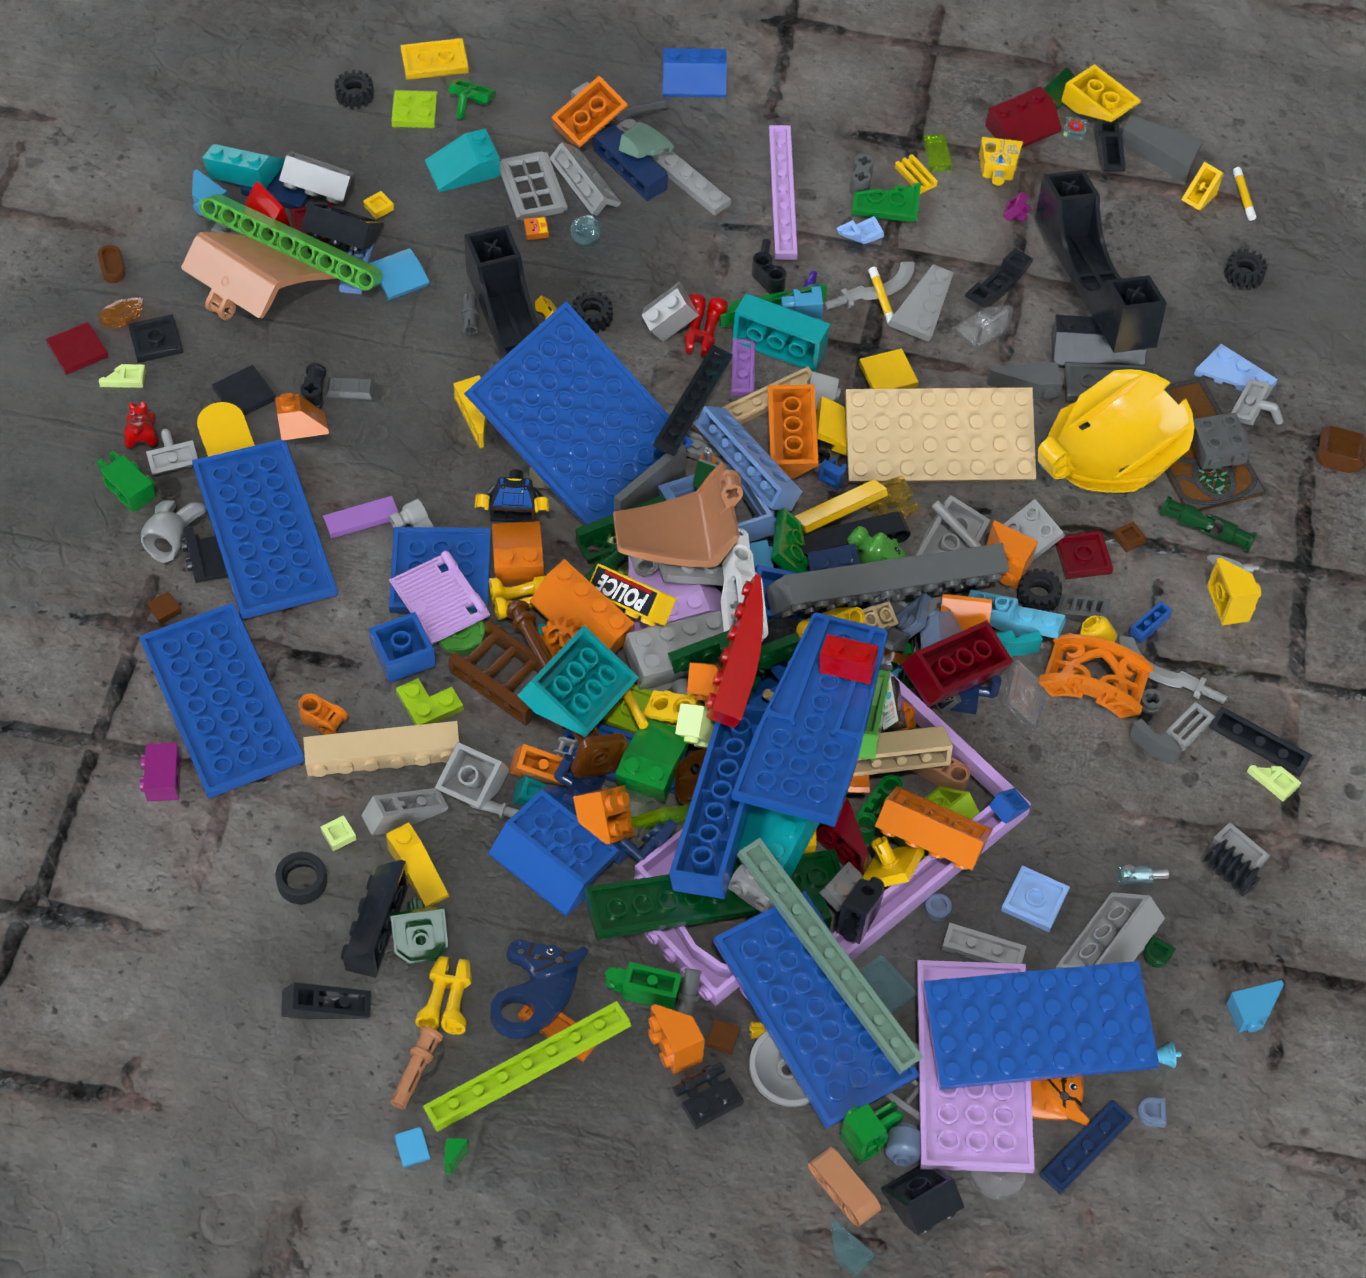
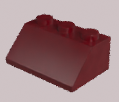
[985,86,1062,148]

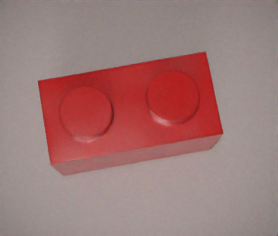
[820,634,878,685]

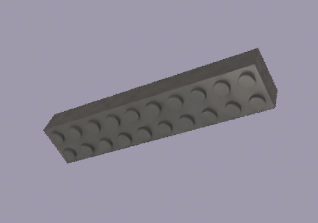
[765,543,1009,618]

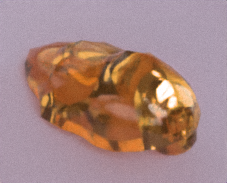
[98,297,144,328]

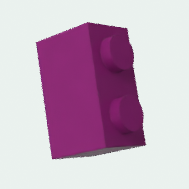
[140,742,181,801]

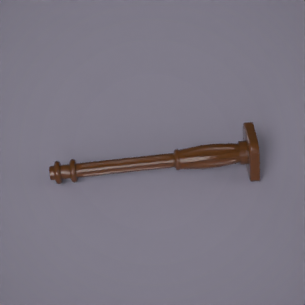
[506,599,628,778]

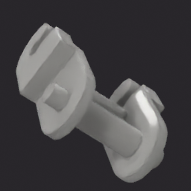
[552,737,579,764]

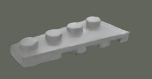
[888,264,954,342]

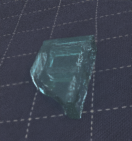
[831,1220,875,1278]

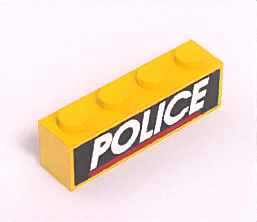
[590,563,677,627]

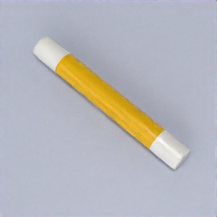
[1233,167,1256,221]
[868,267,894,327]

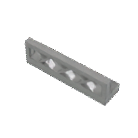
[550,142,621,216]

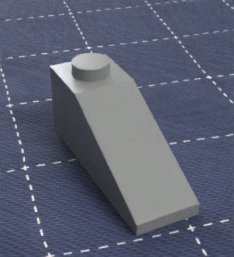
[361,788,449,836]

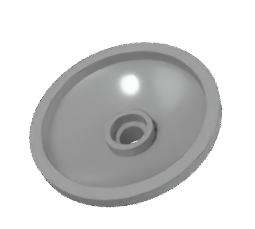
[749,1031,810,1107]

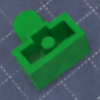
[840,1101,904,1165]

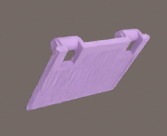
[389,551,490,644]

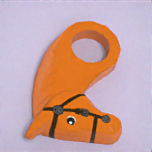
[1031,1076,1090,1125]

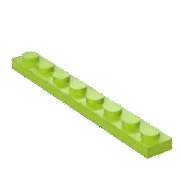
[423,1001,631,1132]

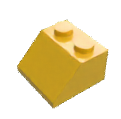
[1207,558,1261,626]

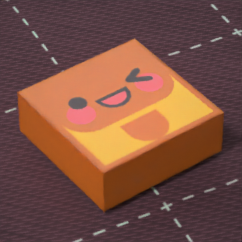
[524,217,549,240]

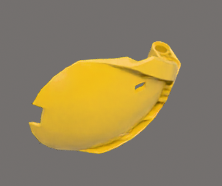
[1038,369,1194,493]

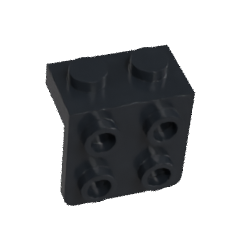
[180,526,228,583]

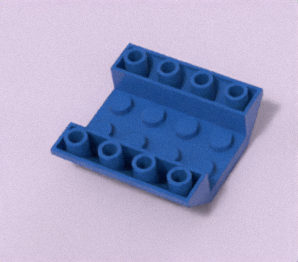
[489,785,635,917]

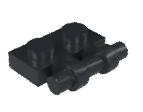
[673,1062,744,1129]

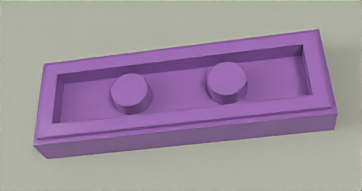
[731,339,755,396]
[323,496,398,539]

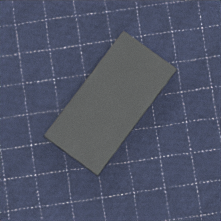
[1064,363,1158,402]
[614,444,686,512]

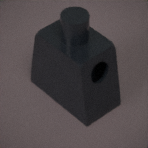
[836,877,885,944]

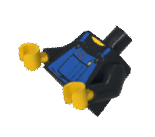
[474,469,549,523]

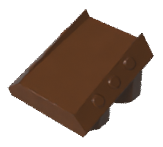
[1315,426,1366,474]

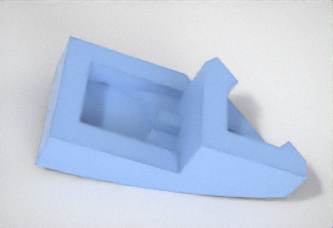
[836,216,884,244]

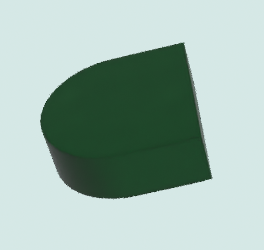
[1143,936,1176,968]

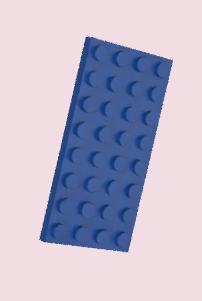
[192,439,338,620]
[139,602,305,799]
[713,891,920,1129]
[923,961,1160,1090]

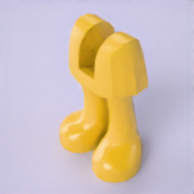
[489,576,545,620]
[415,956,472,1035]

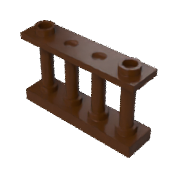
[449,620,542,726]

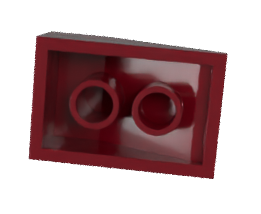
[816,797,869,876]

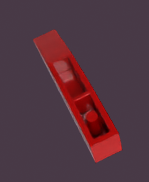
[705,574,763,728]

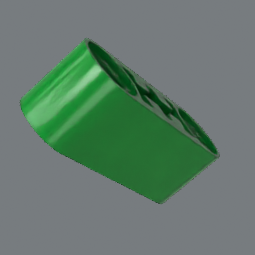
[856,775,903,845]

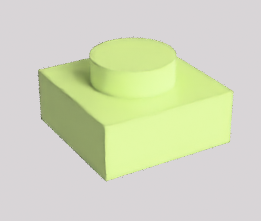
[320,815,356,851]

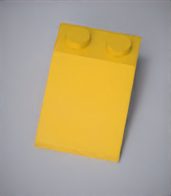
[1061,64,1141,122]

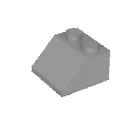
[642,281,699,342]
[435,742,510,809]

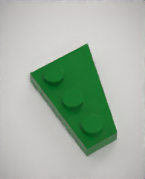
[851,182,921,223]
[772,508,809,573]

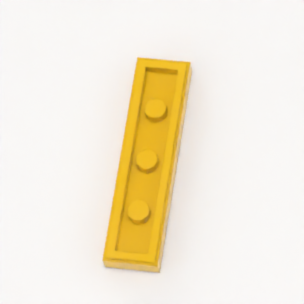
[795,479,888,533]

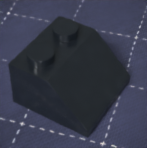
[881,1165,965,1235]

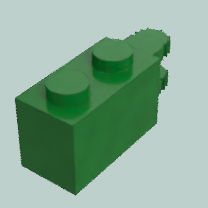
[96,450,156,513]
[605,962,682,1011]

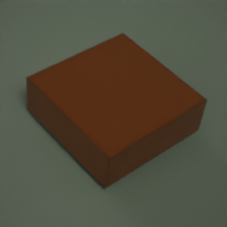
[1112,522,1147,552]
[147,592,182,624]
[706,1019,740,1055]

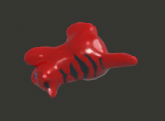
[124,401,159,449]

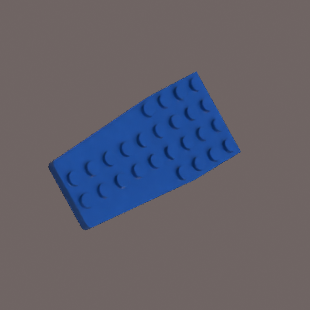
[732,613,887,827]

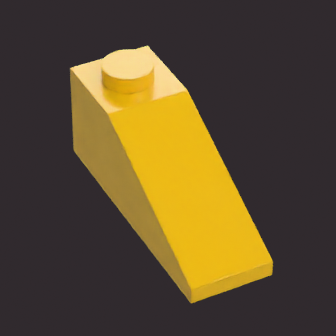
[453,375,487,449]
[386,822,449,908]

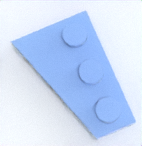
[1194,344,1278,391]

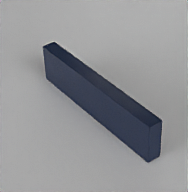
[1040,1099,1134,1195]

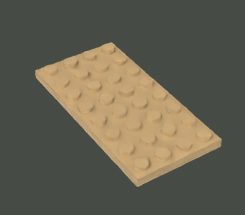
[845,388,1036,483]

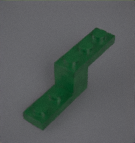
[668,630,800,674]

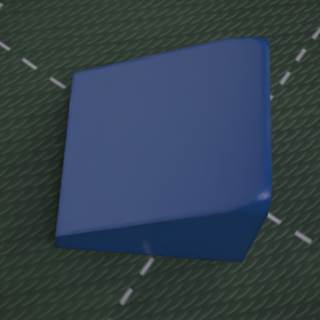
[990,788,1031,823]

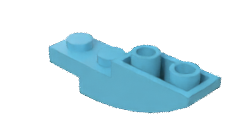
[968,590,1066,639]

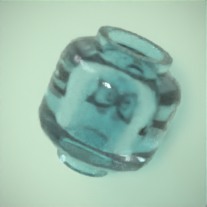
[570,215,602,245]

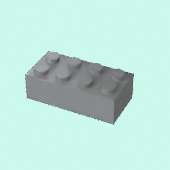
[623,610,724,690]

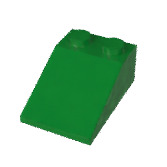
[615,717,690,802]

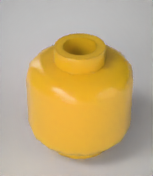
[1080,615,1117,642]

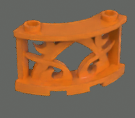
[1038,633,1154,719]

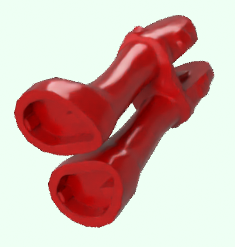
[684,293,728,357]

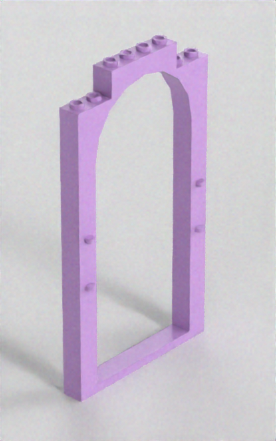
[634,670,1031,1006]

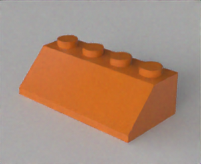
[768,384,818,479]
[530,559,635,653]
[875,786,993,870]

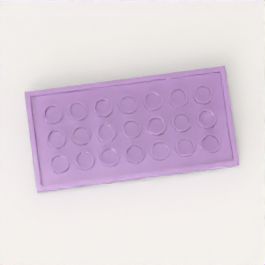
[917,960,1035,1173]

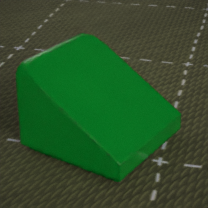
[444,1138,469,1176]

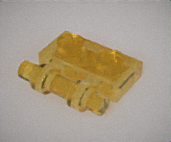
[866,475,919,518]

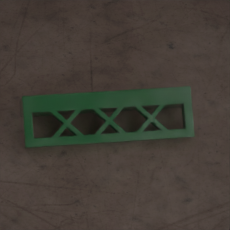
[575,495,666,564]

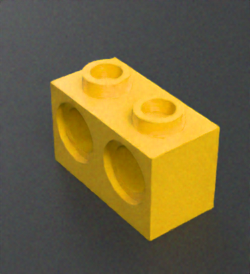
[643,690,703,727]

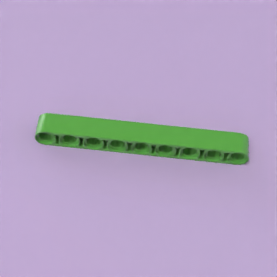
[199,194,383,290]

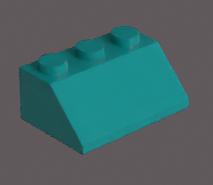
[202,144,285,189]

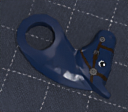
[490,940,588,1039]

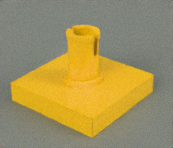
[862,836,925,887]

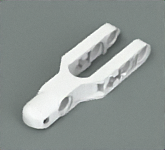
[721,528,768,642]

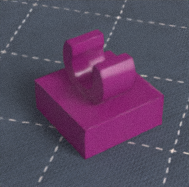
[1003,191,1031,222]

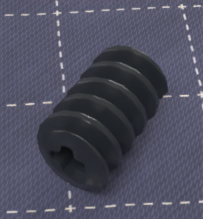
[1203,839,1261,897]

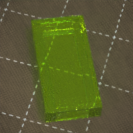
[923,134,951,172]

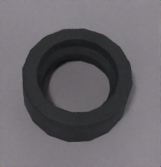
[275,851,327,905]

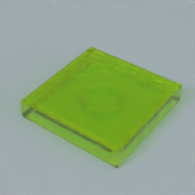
[630,805,690,828]

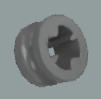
[1140,689,1164,714]

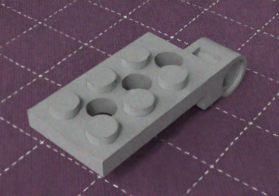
[629,556,725,586]

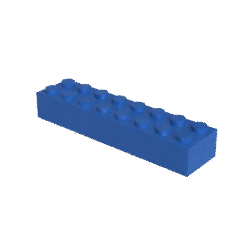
[669,704,767,899]

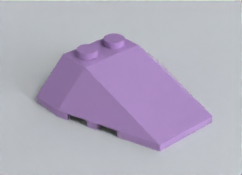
[628,555,722,631]

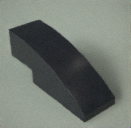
[1094,119,1126,172]

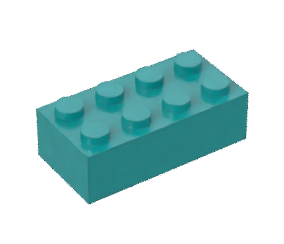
[732,294,830,372]

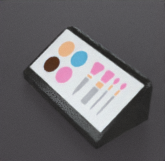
[881,676,907,733]

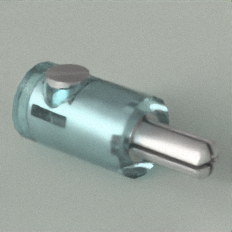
[1118,865,1169,886]

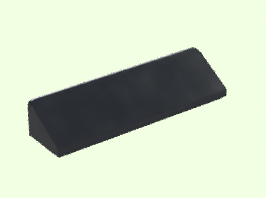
[1209,706,1312,777]

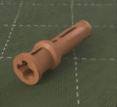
[390,1026,443,1110]

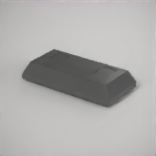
[326,377,375,400]

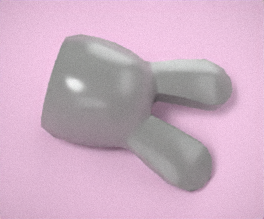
[141,500,206,563]

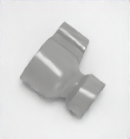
[388,498,434,528]

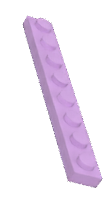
[769,125,797,260]

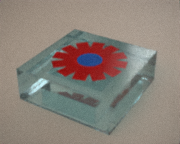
[1063,116,1088,140]

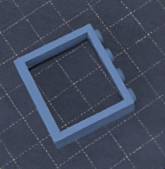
[658,463,776,542]

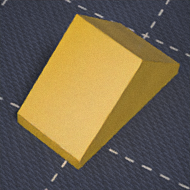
[1181,162,1223,211]

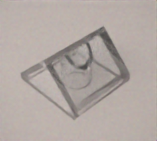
[952,305,1013,351]

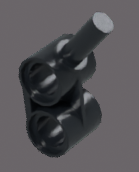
[752,239,786,294]

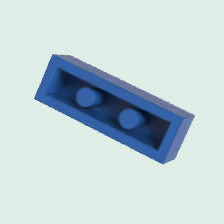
[1129,601,1173,644]

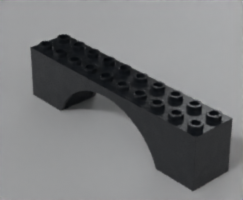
[1035,170,1167,353]
[464,224,539,359]

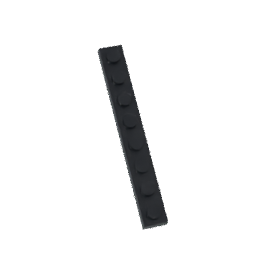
[653,344,733,456]

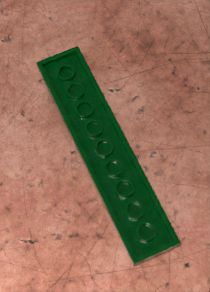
[584,849,841,940]

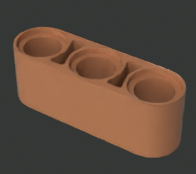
[911,757,970,791]
[808,1147,881,1227]

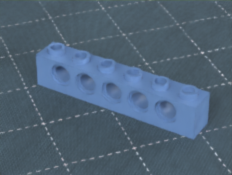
[695,406,803,511]

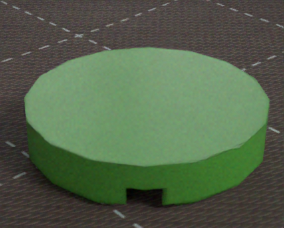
[438,611,485,655]

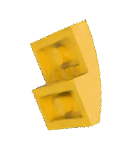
[816,396,847,456]

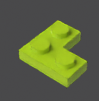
[396,678,464,725]

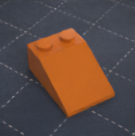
[492,521,544,585]

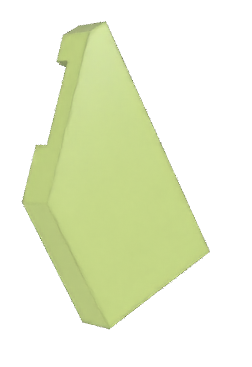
[99,364,146,388]
[1247,765,1301,802]

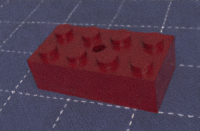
[901,620,1014,708]

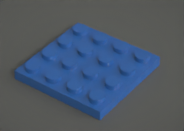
[389,527,491,613]

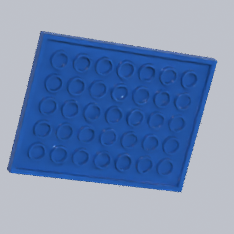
[464,301,694,525]

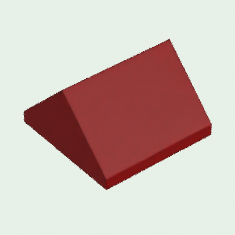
[244,181,291,236]

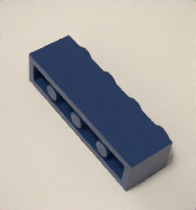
[594,124,668,201]

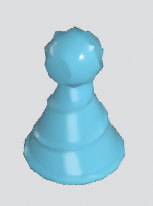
[1156,1041,1181,1069]

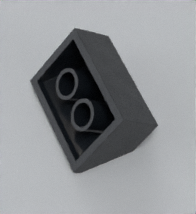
[301,204,384,252]

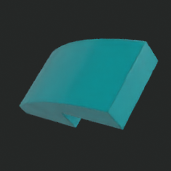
[996,630,1042,656]

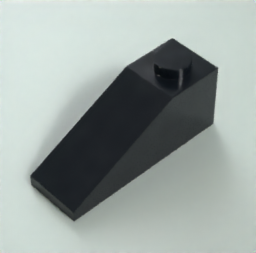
[281,982,371,1019]

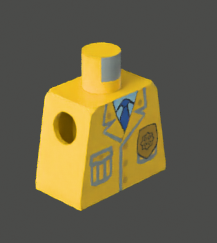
[979,137,1023,186]

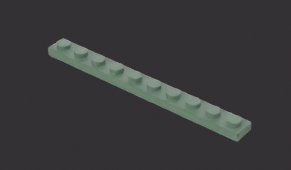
[737,838,923,1075]

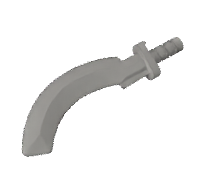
[823,261,915,311]
[1119,636,1228,705]

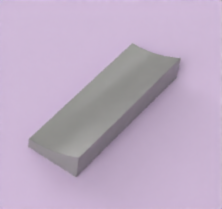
[890,495,990,615]

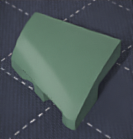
[619,122,674,158]

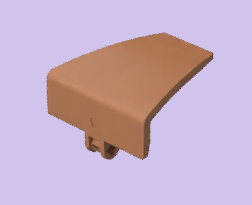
[181,232,336,320]
[613,462,743,568]

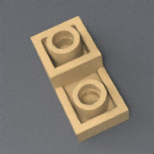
[863,601,899,629]

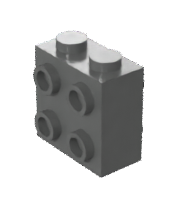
[1191,413,1251,470]

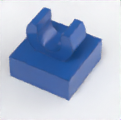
[818,458,847,490]

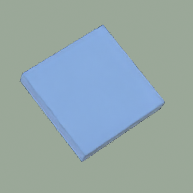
[1001,865,1070,932]

